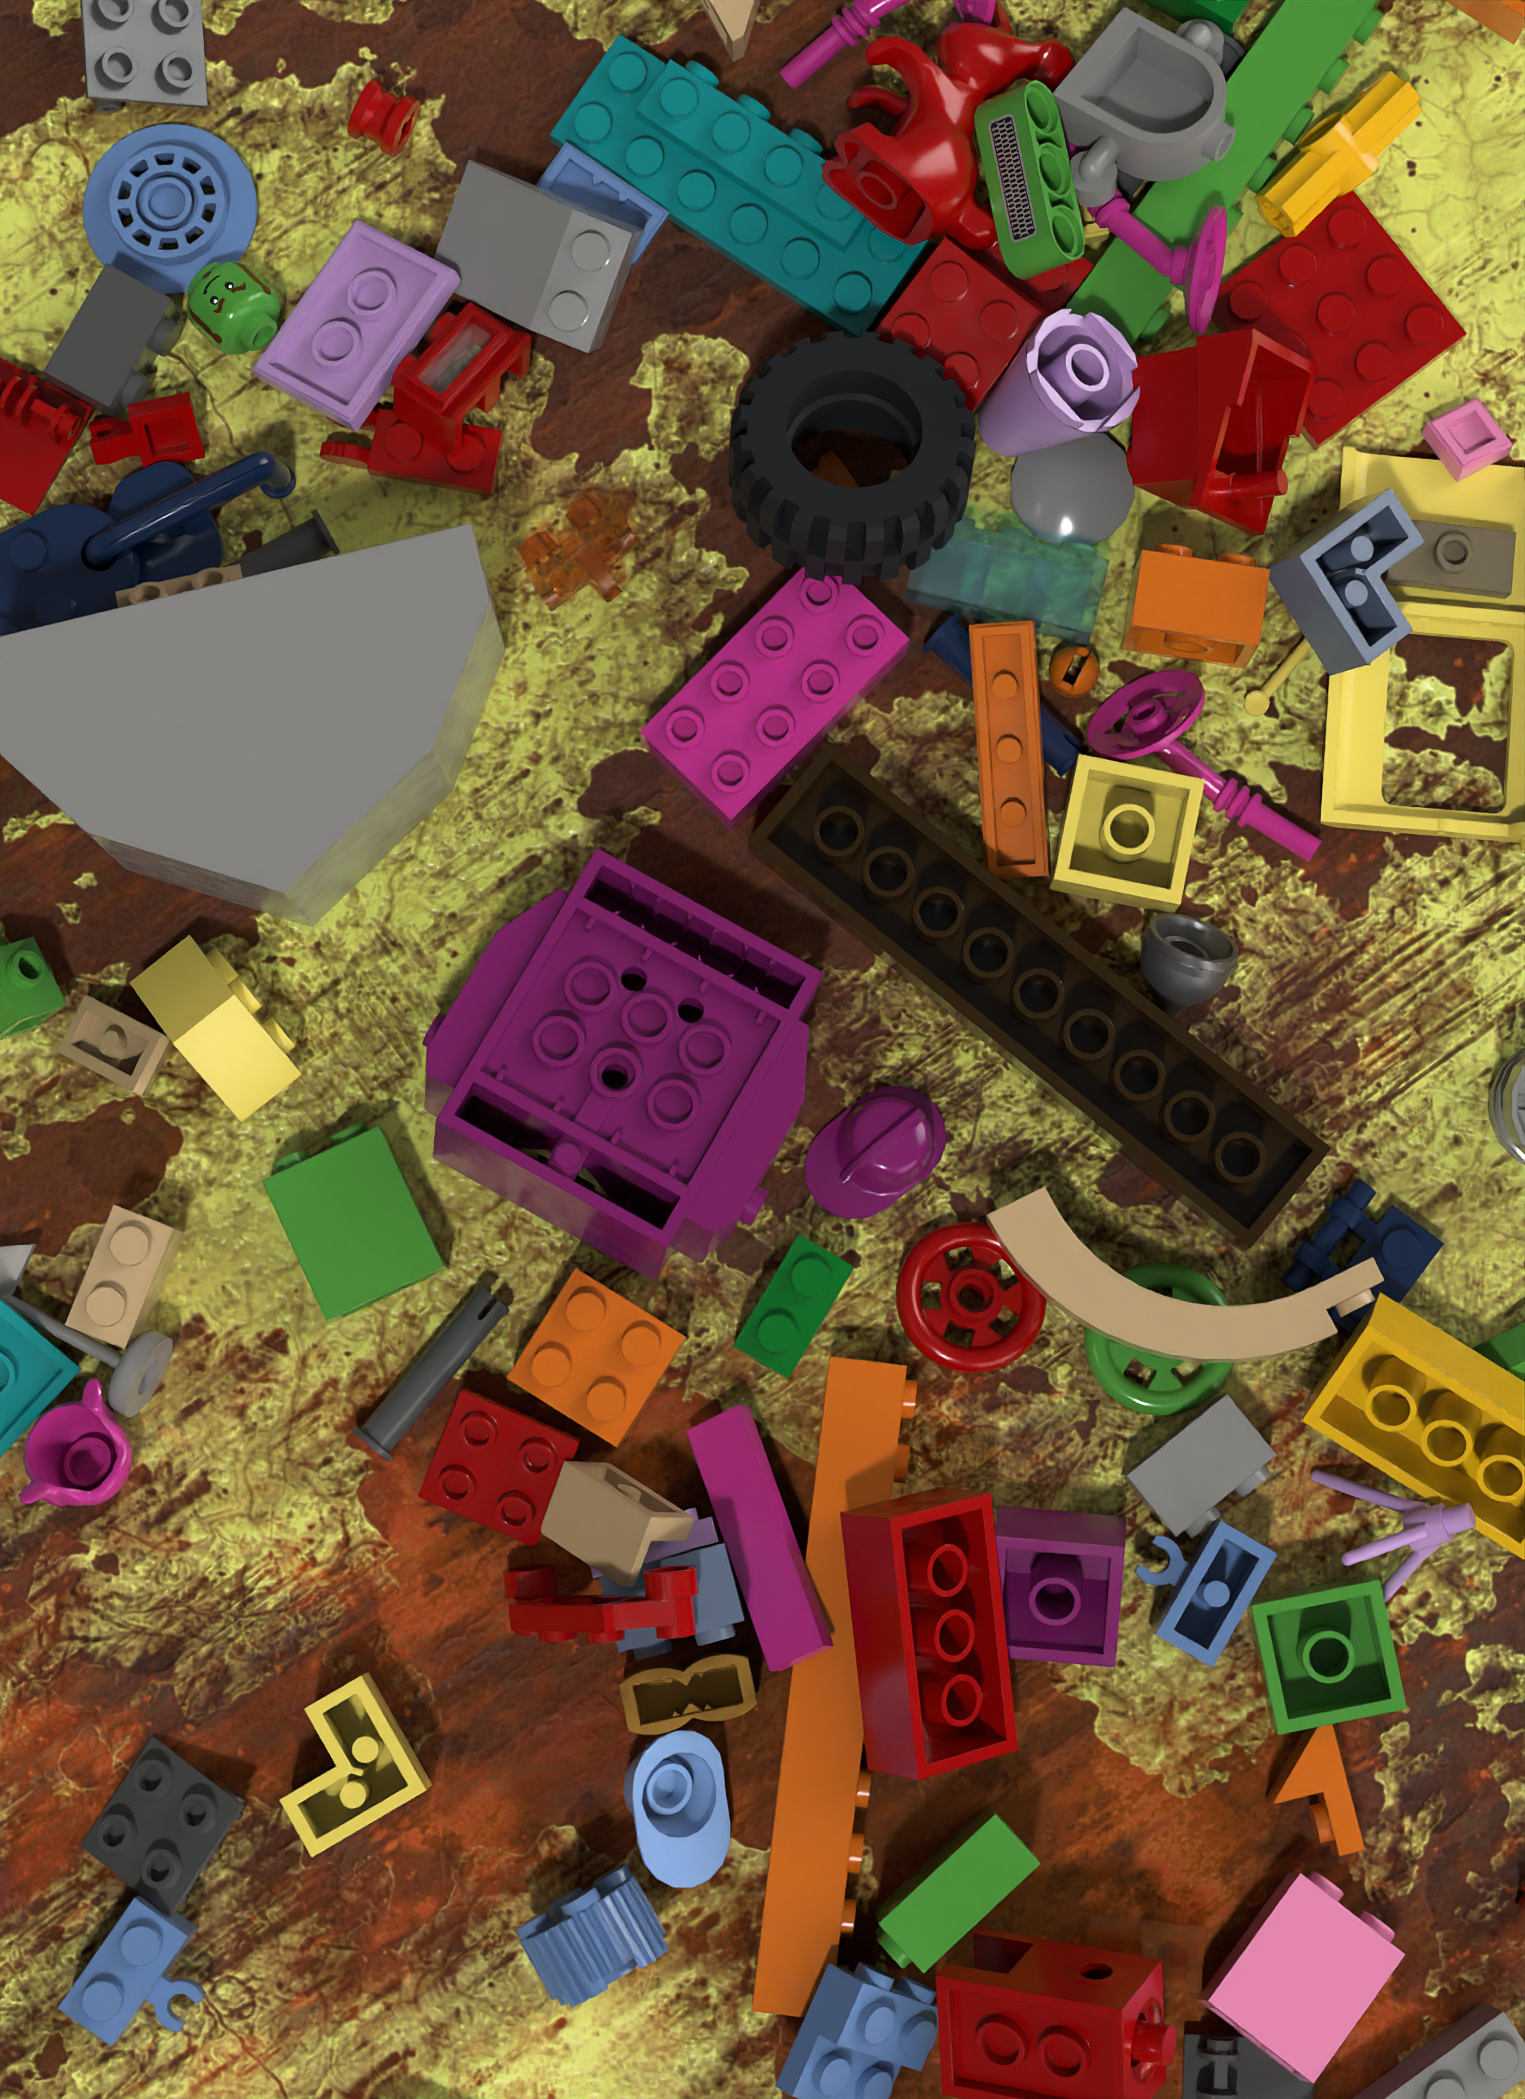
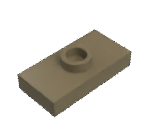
[1382,519,1516,599]

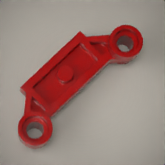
[503,1564,699,1644]

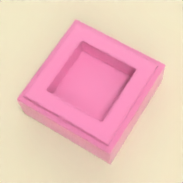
[1422,397,1513,482]

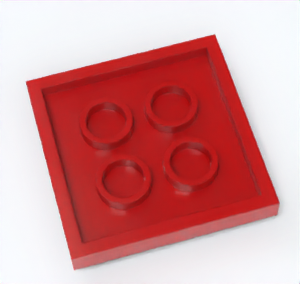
[1211,190,1467,451]

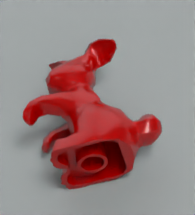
[821,0,1077,250]

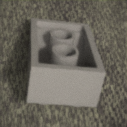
[433,160,645,353]

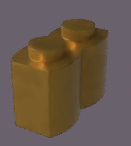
[619,1651,757,1735]

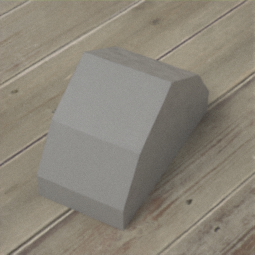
[0,523,506,927]

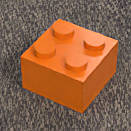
[1121,544,1271,669]
[507,1268,687,1448]

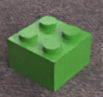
[1246,1574,1407,1735]

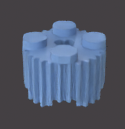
[514,1864,669,2008]

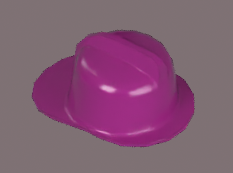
[804,1086,946,1219]

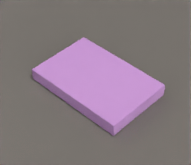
[252,219,461,433]

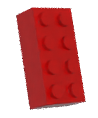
[840,1487,1018,1781]

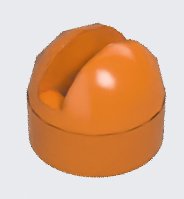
[1048,645,1100,698]

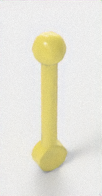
[1244,637,1312,717]

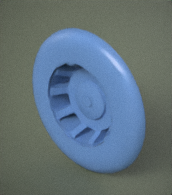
[83,124,257,294]

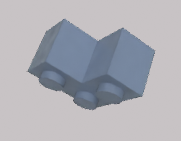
[1264,488,1425,676]
[599,1541,745,1661]

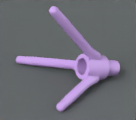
[1311,1469,1476,1603]

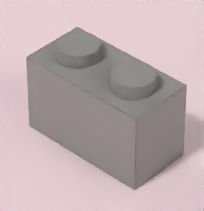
[1121,1394,1276,1538]

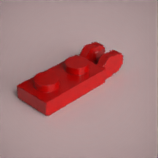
[319,408,504,496]

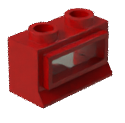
[391,302,531,455]

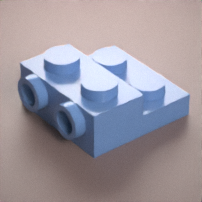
[775,1962,938,2099]

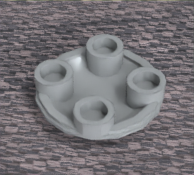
[1010,433,1135,551]

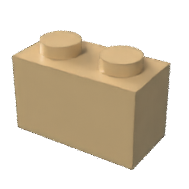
[65,1205,184,1349]

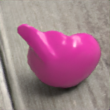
[18,1378,133,1507]

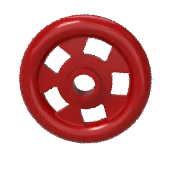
[895,1221,1047,1373]

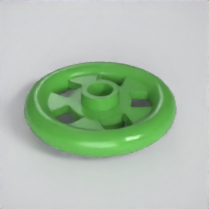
[1084,1262,1234,1416]

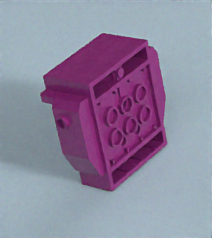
[422,848,823,1282]

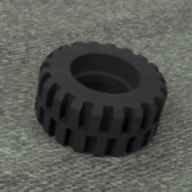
[728,331,976,585]

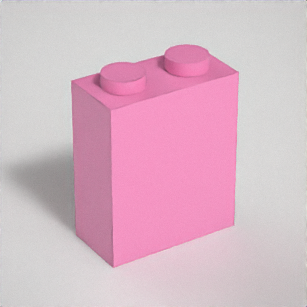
[1197,1871,1405,2083]

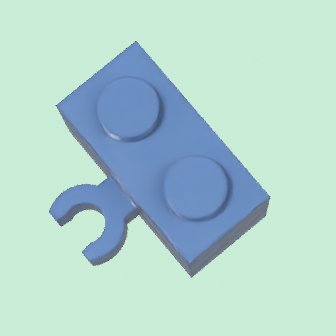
[1134,1520,1277,1668]
[58,1894,206,2046]

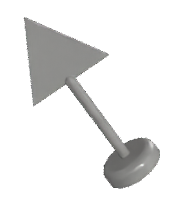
[0,1244,173,1418]

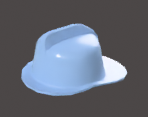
[623,1730,730,1888]

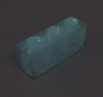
[904,515,1110,645]

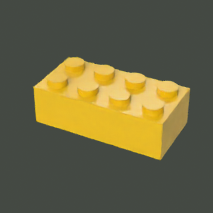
[1301,1292,1525,1560]

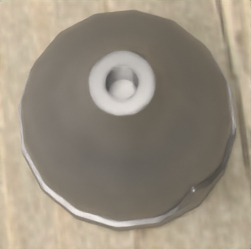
[1140,913,1239,1020]

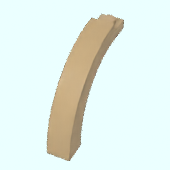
[986,1186,1384,1363]

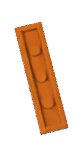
[969,620,1051,879]

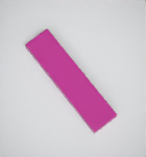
[686,1405,834,1671]

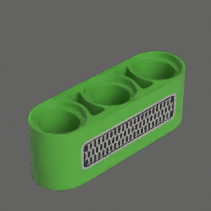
[974,80,1085,280]

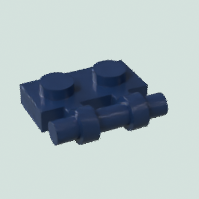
[1279,1178,1444,1336]

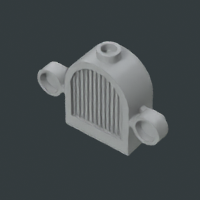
[1052,7,1236,207]

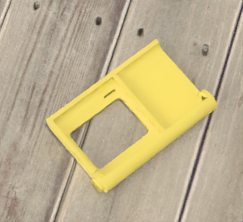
[1320,447,1525,853]

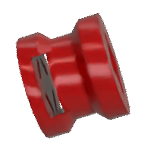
[347,79,421,157]

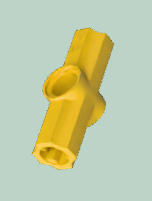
[1254,70,1422,238]

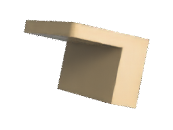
[541,1461,695,1587]

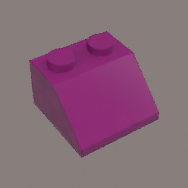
[995,1506,1127,1667]

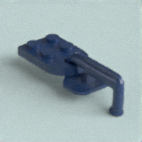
[0,450,296,636]

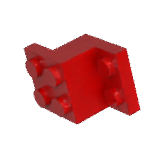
[873,197,1096,414]

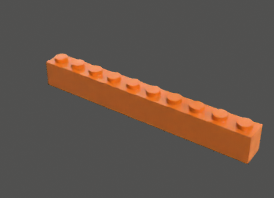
[752,1356,917,2018]

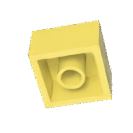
[1049,754,1205,913]

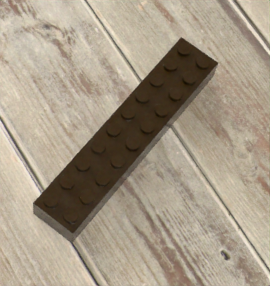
[748,741,1332,1252]

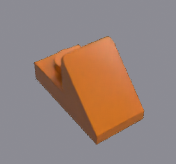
[1265,1724,1365,1856]

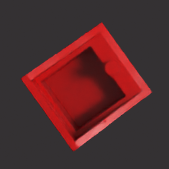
[1126,328,1316,536]

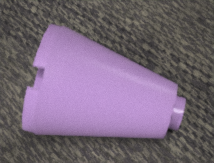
[978,309,1140,457]

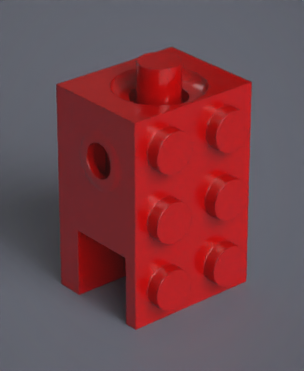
[935,1927,1176,2099]

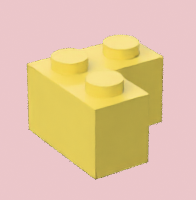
[129,935,302,1123]
[279,1672,432,1857]

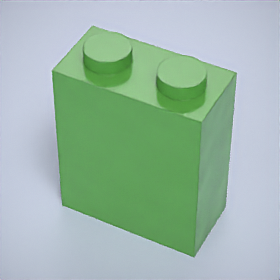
[262,1122,448,1323]
[875,1804,1041,1974]

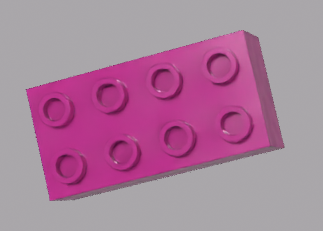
[639,567,910,832]

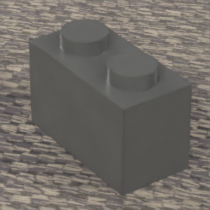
[43,263,181,419]

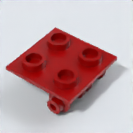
[0,357,94,517]
[418,1387,581,1548]

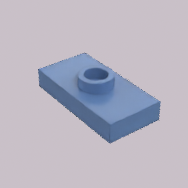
[535,142,670,268]

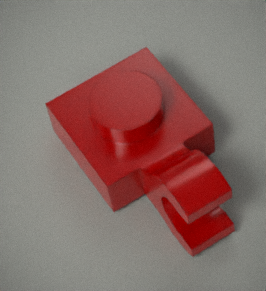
[89,391,205,469]

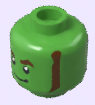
[187,261,281,355]

